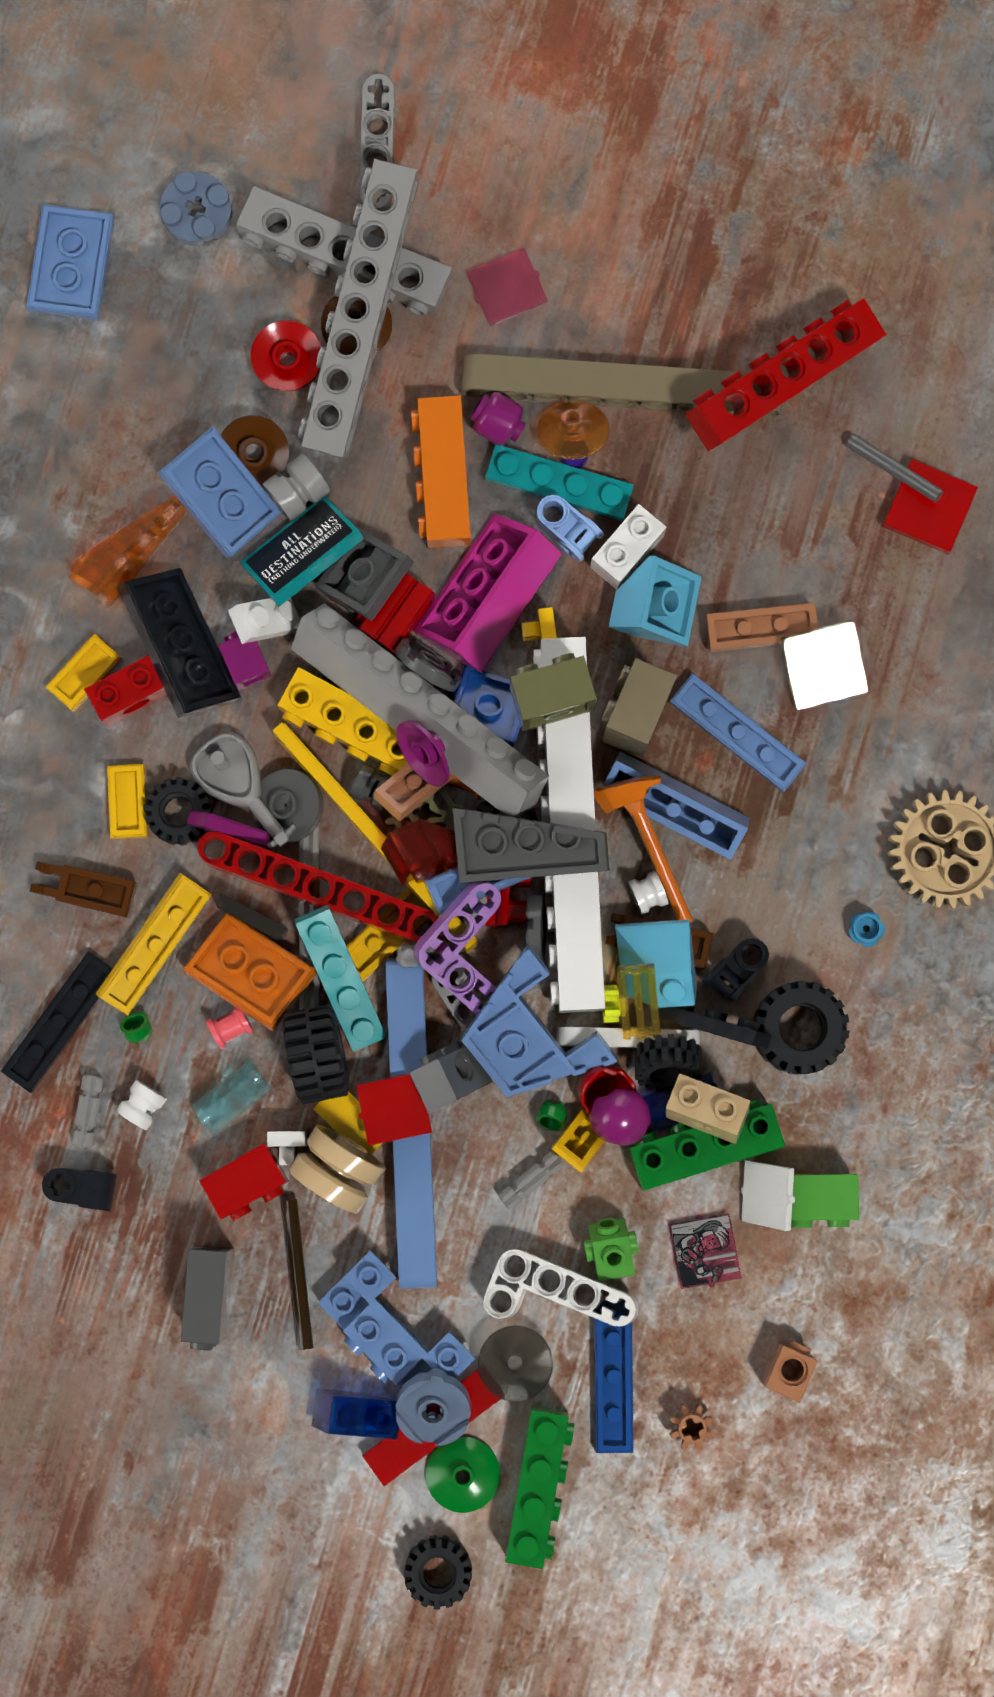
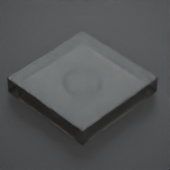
[780,620,868,710]

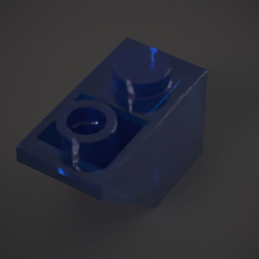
[311,1388,399,1439]

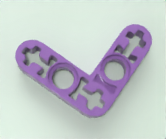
[414,881,501,1015]

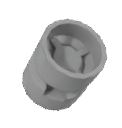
[262,454,331,522]

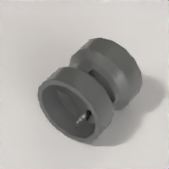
[349,763,391,812]

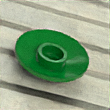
[426,1436,500,1513]

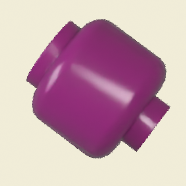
[470,392,526,446]

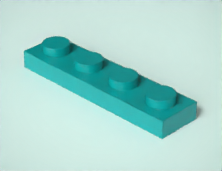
[485,445,634,522]
[294,905,387,1052]

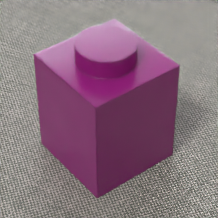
[218,631,272,690]

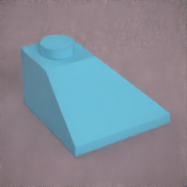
[609,556,702,646]
[615,919,697,1008]

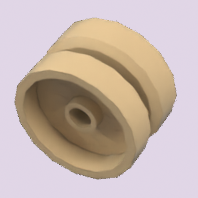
[289,1125,386,1214]

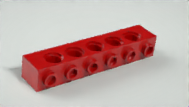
[685,298,887,451]

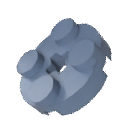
[160,171,232,246]
[396,1368,471,1446]

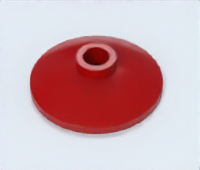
[250,320,321,392]

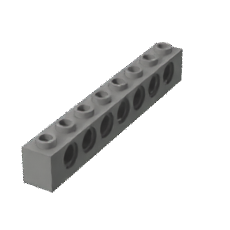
[298,159,421,459]

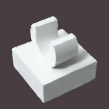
[267,1131,308,1165]

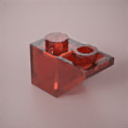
[381,819,458,885]

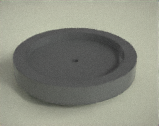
[253,769,324,843]

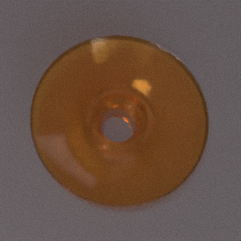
[537,401,609,460]

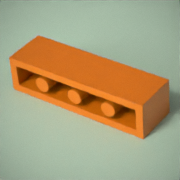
[411,395,471,549]

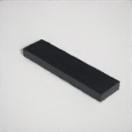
[0,952,113,1093]

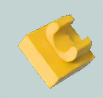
[521,607,557,642]

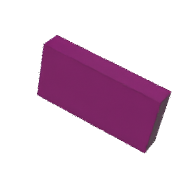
[187,811,270,847]

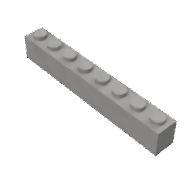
[291,603,549,818]

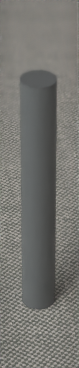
[846,434,944,503]

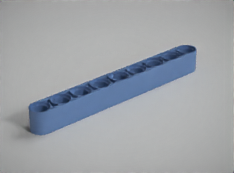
[385,958,437,1289]

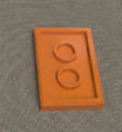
[183,912,317,1031]

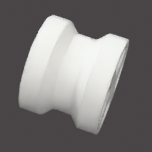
[627,871,669,915]

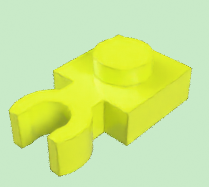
[602,985,626,1024]

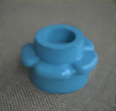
[849,911,885,947]

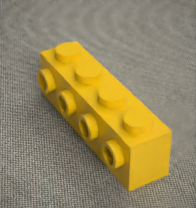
[277,667,408,777]

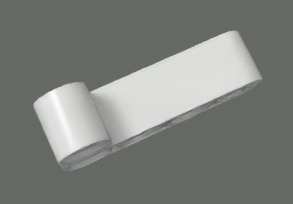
[483,1249,639,1327]

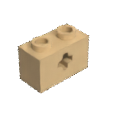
[666,1073,750,1144]

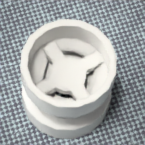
[116,1079,167,1130]

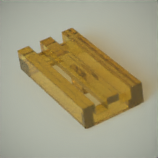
[617,963,661,1040]

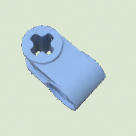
[535,495,604,562]

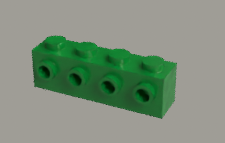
[628,1098,786,1191]
[505,1405,575,1569]

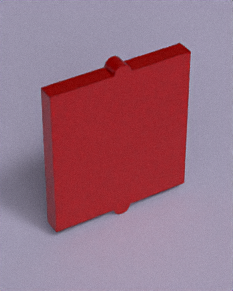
[356,1074,433,1146]

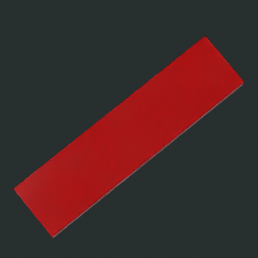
[362,1365,505,1486]

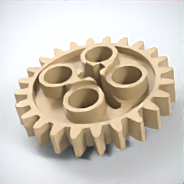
[887,790,994,910]

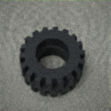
[753,981,850,1075]
[283,1004,350,1104]

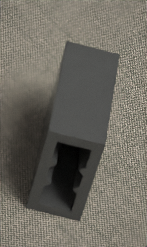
[181,1245,234,1351]

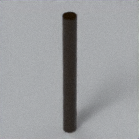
[282,1199,314,1350]

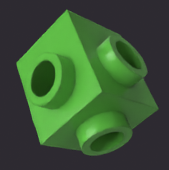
[583,1218,639,1282]

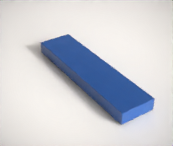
[594,1300,633,1453]

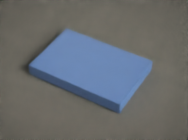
[26,204,115,321]
[157,427,282,559]

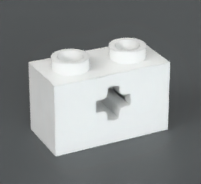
[590,504,667,590]

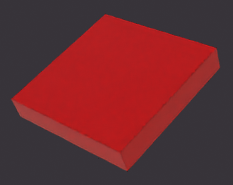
[882,459,978,555]

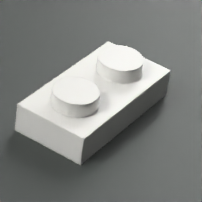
[228,598,300,644]

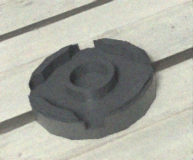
[394,638,463,692]
[526,893,546,963]

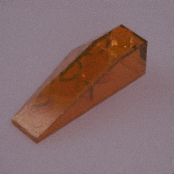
[69,495,188,610]

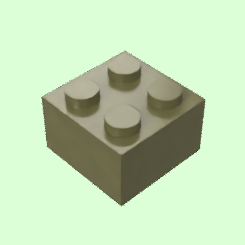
[510,653,597,731]

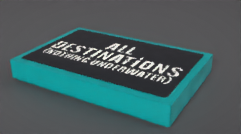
[240,496,364,607]

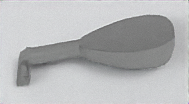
[189,731,296,850]

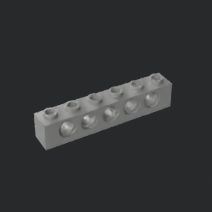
[236,186,453,318]

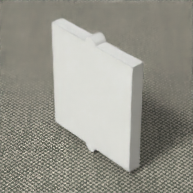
[741,1160,795,1231]

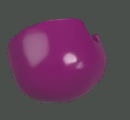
[590,1089,651,1146]

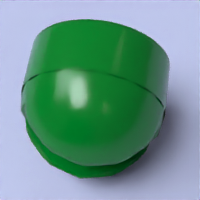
[120,1012,152,1045]
[536,1099,567,1131]

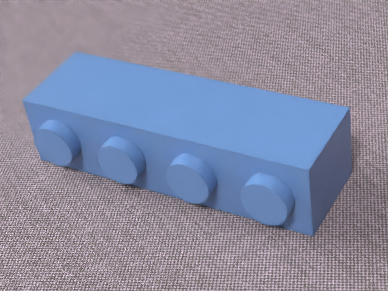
[602,751,750,860]

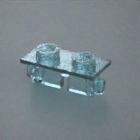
[191,1060,272,1135]

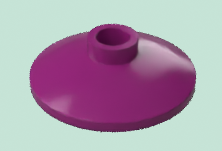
[396,720,450,787]

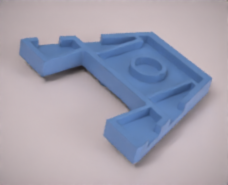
[461,945,617,1097]

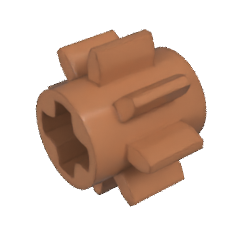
[669,1404,714,1451]

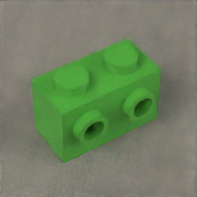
[791,1173,860,1228]

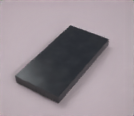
[117,568,241,719]

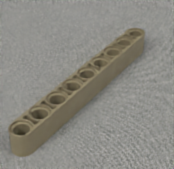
[461,354,782,418]

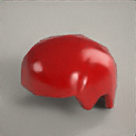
[577,1065,637,1114]

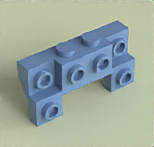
[318,1250,476,1406]

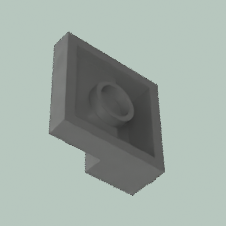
[315,527,414,621]

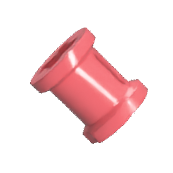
[206,1006,254,1050]

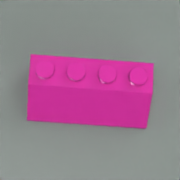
[413,513,562,673]

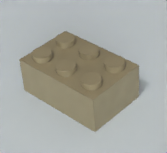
[598,658,677,760]

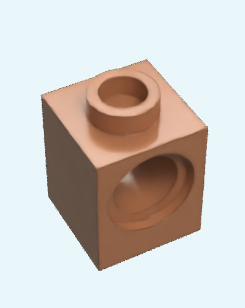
[762,1340,818,1403]

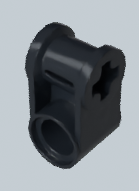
[702,938,769,1007]
[42,1168,117,1211]

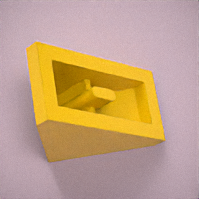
[551,1107,604,1172]

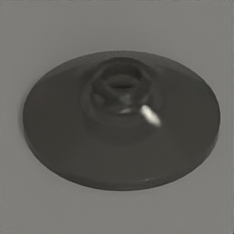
[478,1325,553,1402]

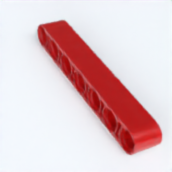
[197,831,438,944]

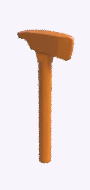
[594,776,693,924]

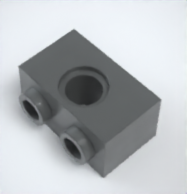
[409,1041,493,1113]

